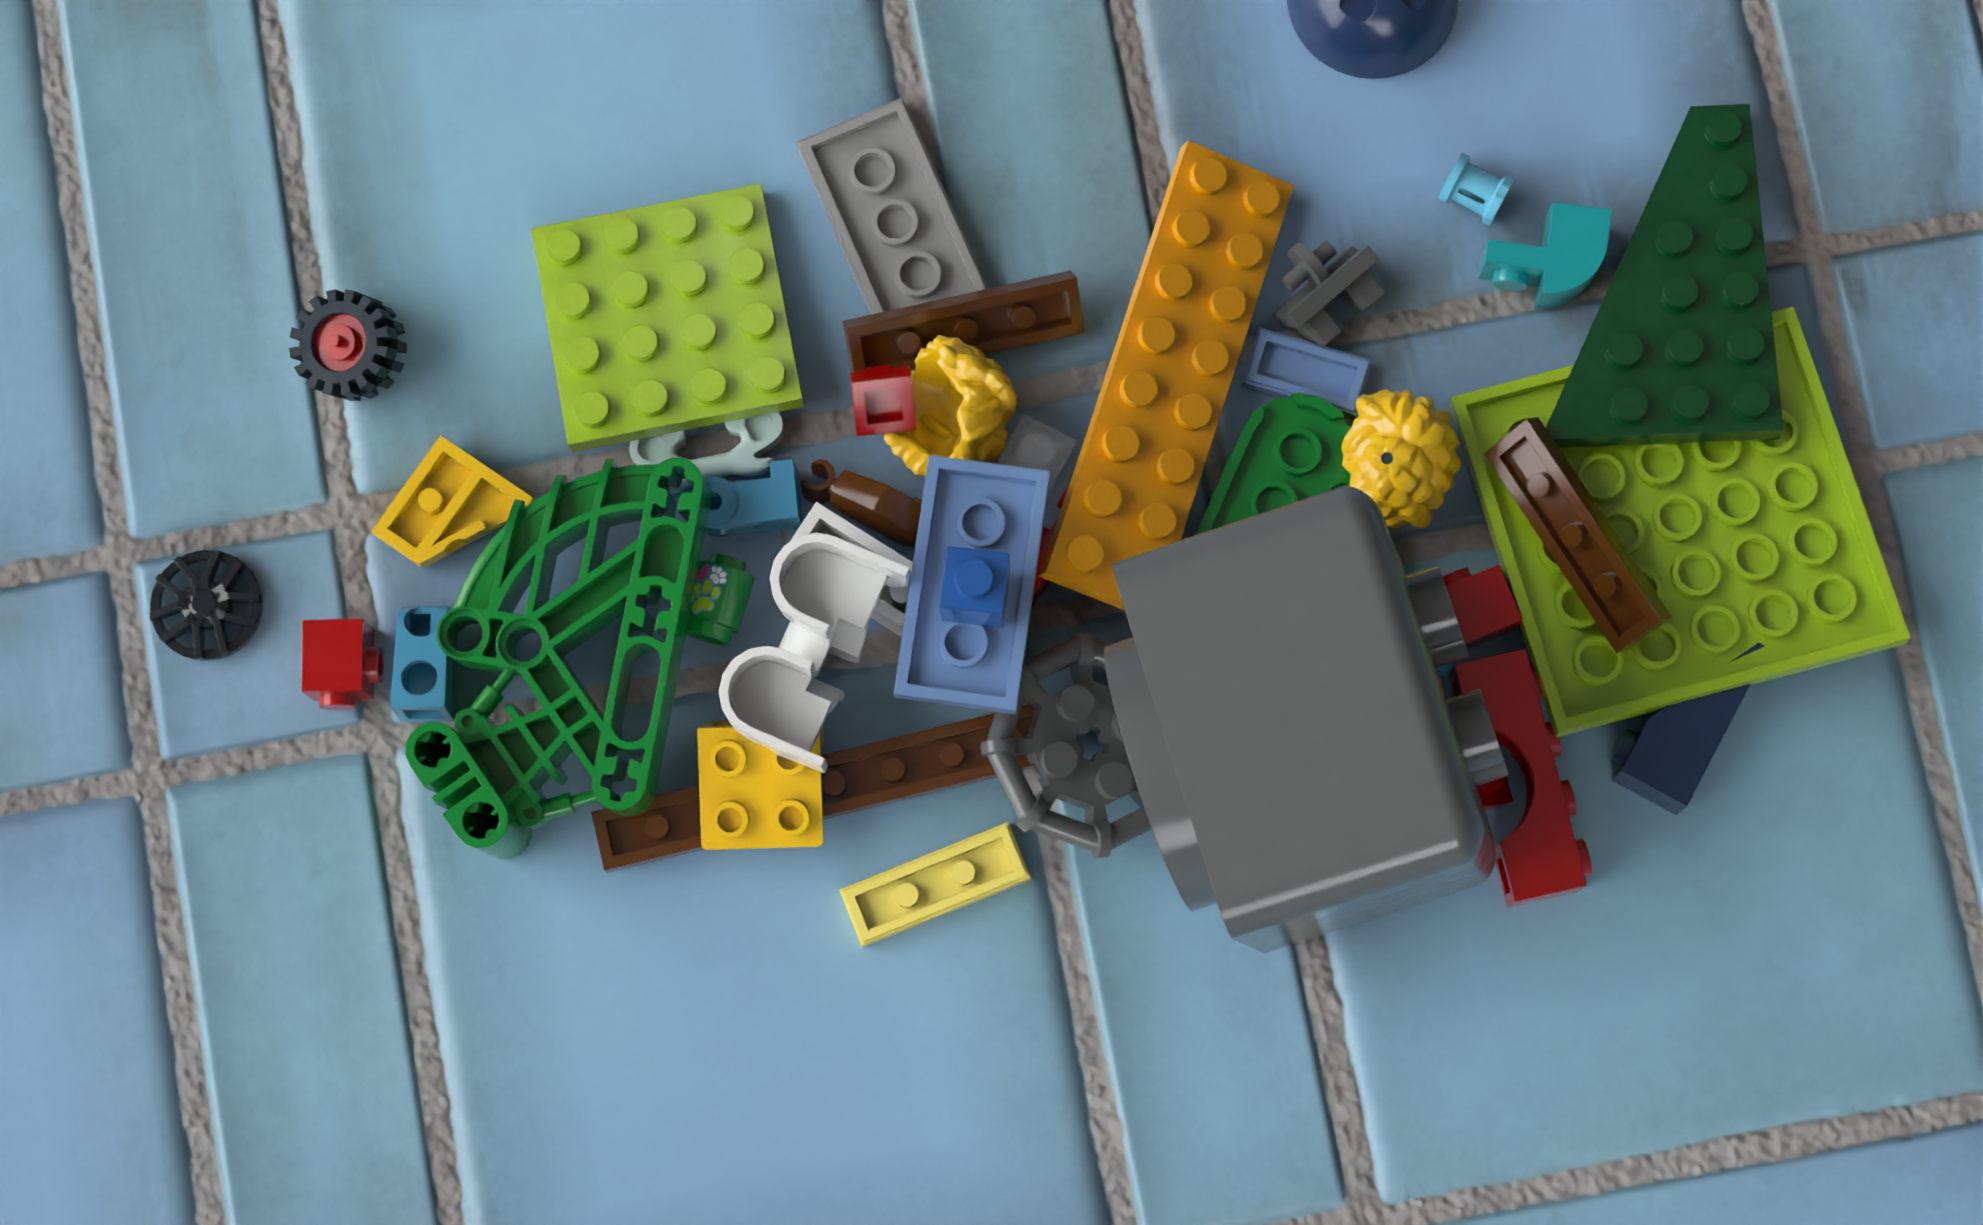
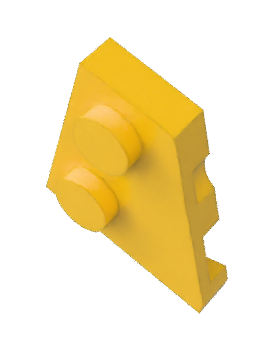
[371,435,535,569]

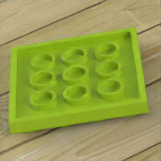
[531,183,804,453]

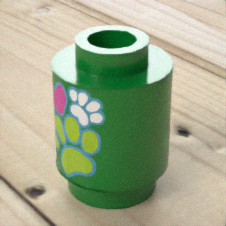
[686,553,755,646]

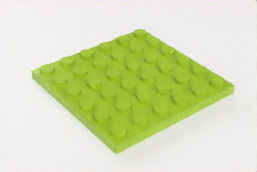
[1449,306,1911,737]

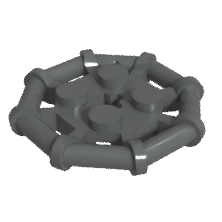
[980,631,1152,858]

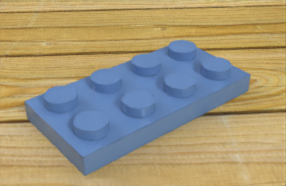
[893,455,1050,714]

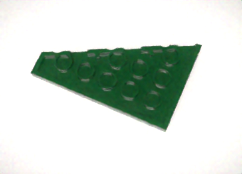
[1546,104,1784,448]

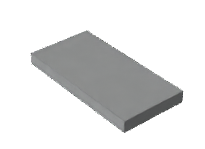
[796,97,989,315]

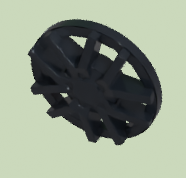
[149,549,263,661]

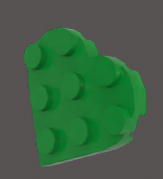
[1195,392,1390,535]

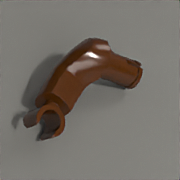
[800,459,922,549]

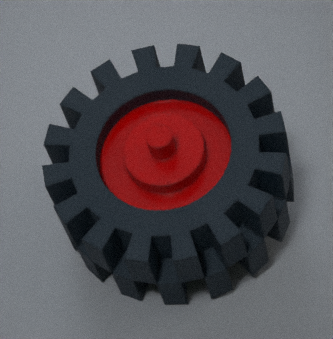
[289,289,407,401]

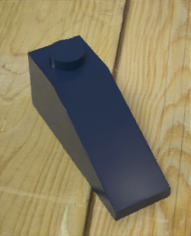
[1610,642,1765,815]

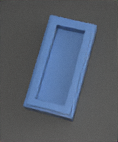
[1241,327,1372,420]

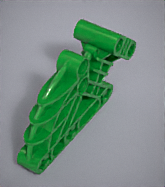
[405,457,711,859]

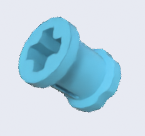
[1437,152,1514,226]

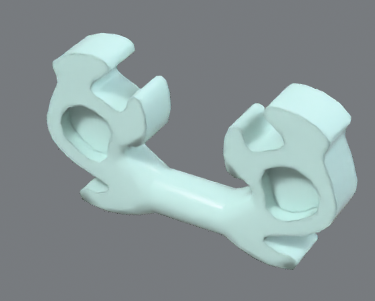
[629,412,785,495]

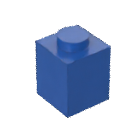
[939,546,1011,628]

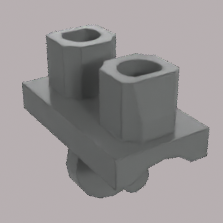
[1272,241,1386,346]

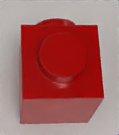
[1443,565,1523,649]
[301,619,384,710]

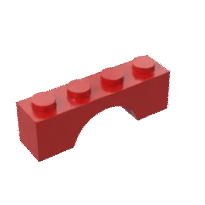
[1448,649,1592,908]

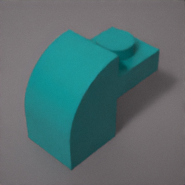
[1478,202,1612,309]

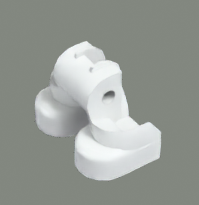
[719,533,911,773]

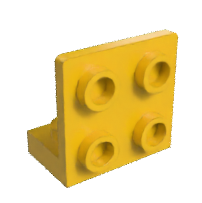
[697,721,824,850]

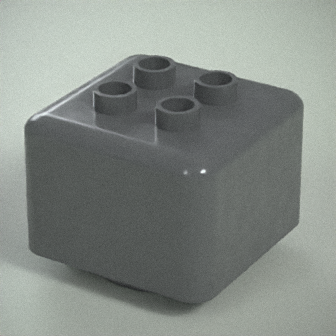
[1104,486,1509,953]

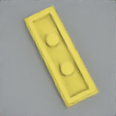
[839,822,1031,948]

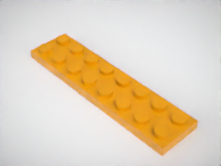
[1039,140,1294,610]

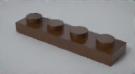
[842,270,1085,372]
[1484,417,1672,654]

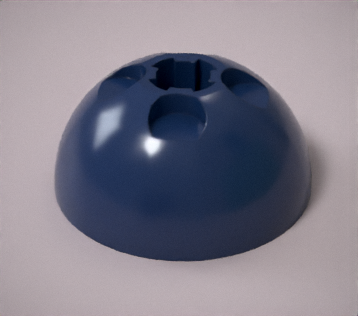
[1287,0,1459,79]

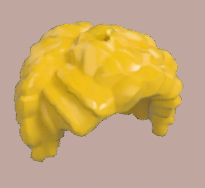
[884,335,1017,477]
[1341,389,1461,528]

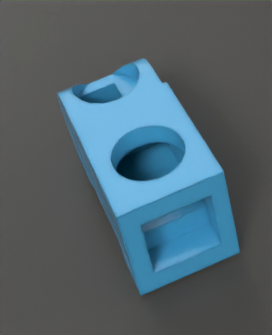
[690,459,803,537]
[390,606,455,722]

